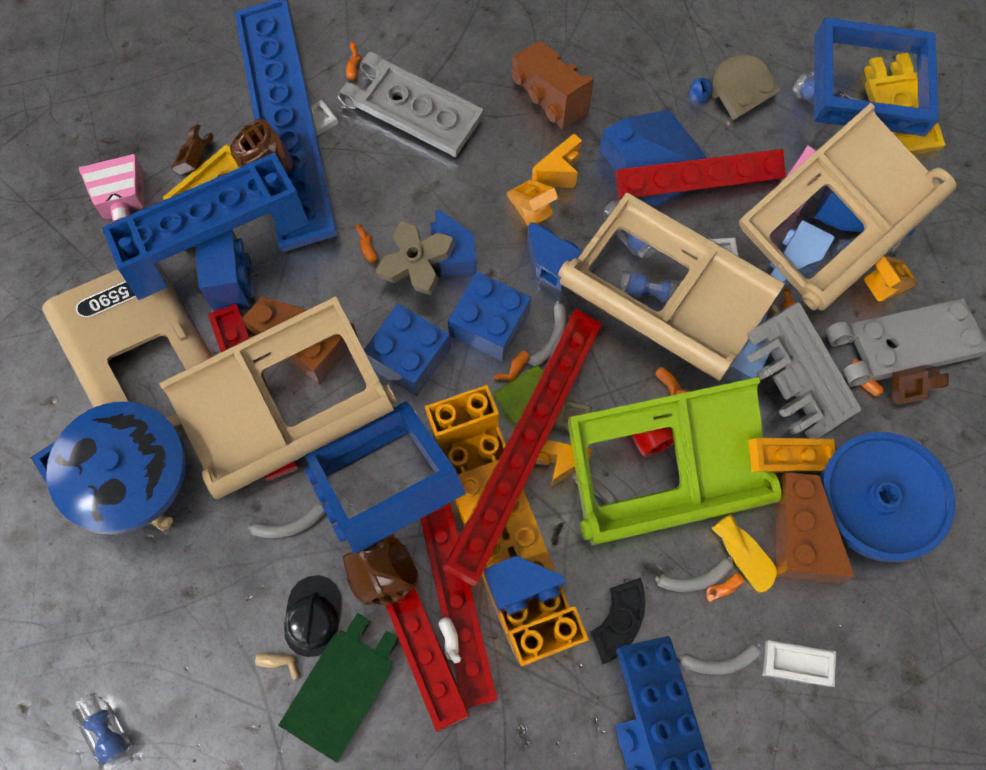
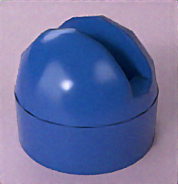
[689,78,712,103]

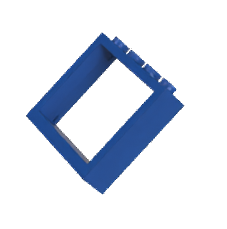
[814,18,939,136]
[304,401,466,554]

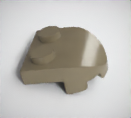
[712,55,781,120]

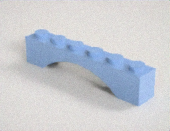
[724,220,835,382]

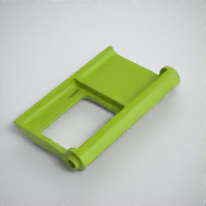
[568,377,782,545]

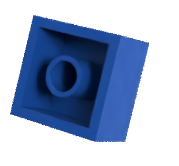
[195,229,254,311]
[448,271,531,362]
[364,303,451,396]

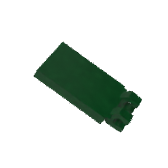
[278,613,399,763]

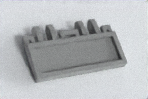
[747,302,862,439]

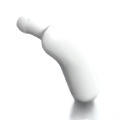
[439,617,461,663]

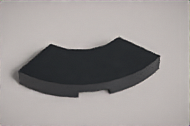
[589,578,645,666]

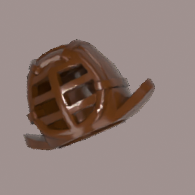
[230,118,293,172]
[343,535,418,605]

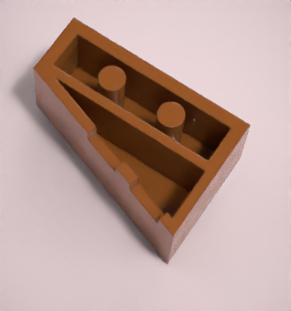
[511,40,594,130]
[242,296,358,384]
[775,472,855,584]

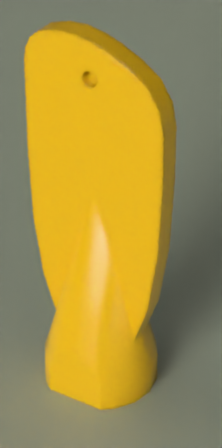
[711,514,777,593]

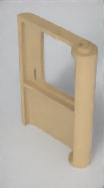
[159,296,397,500]

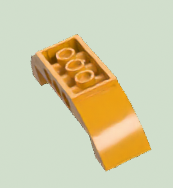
[424,385,589,667]

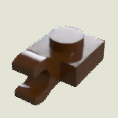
[171,124,213,175]
[892,366,949,405]

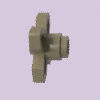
[376,221,455,295]

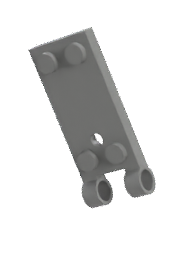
[337,52,484,157]
[825,298,986,387]

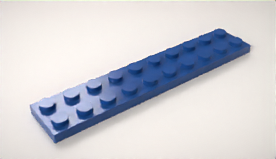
[234,0,339,252]

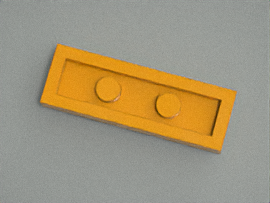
[748,438,836,472]

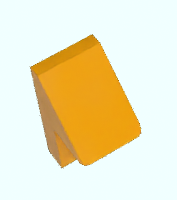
[532,134,582,188]
[506,179,558,226]
[864,256,919,302]
[536,440,592,487]

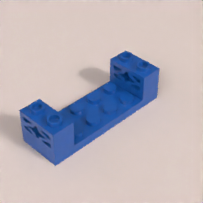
[102,152,309,300]

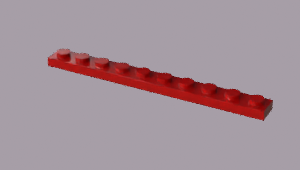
[443,309,602,586]

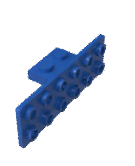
[615,636,712,770]

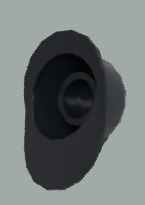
[284,575,341,657]

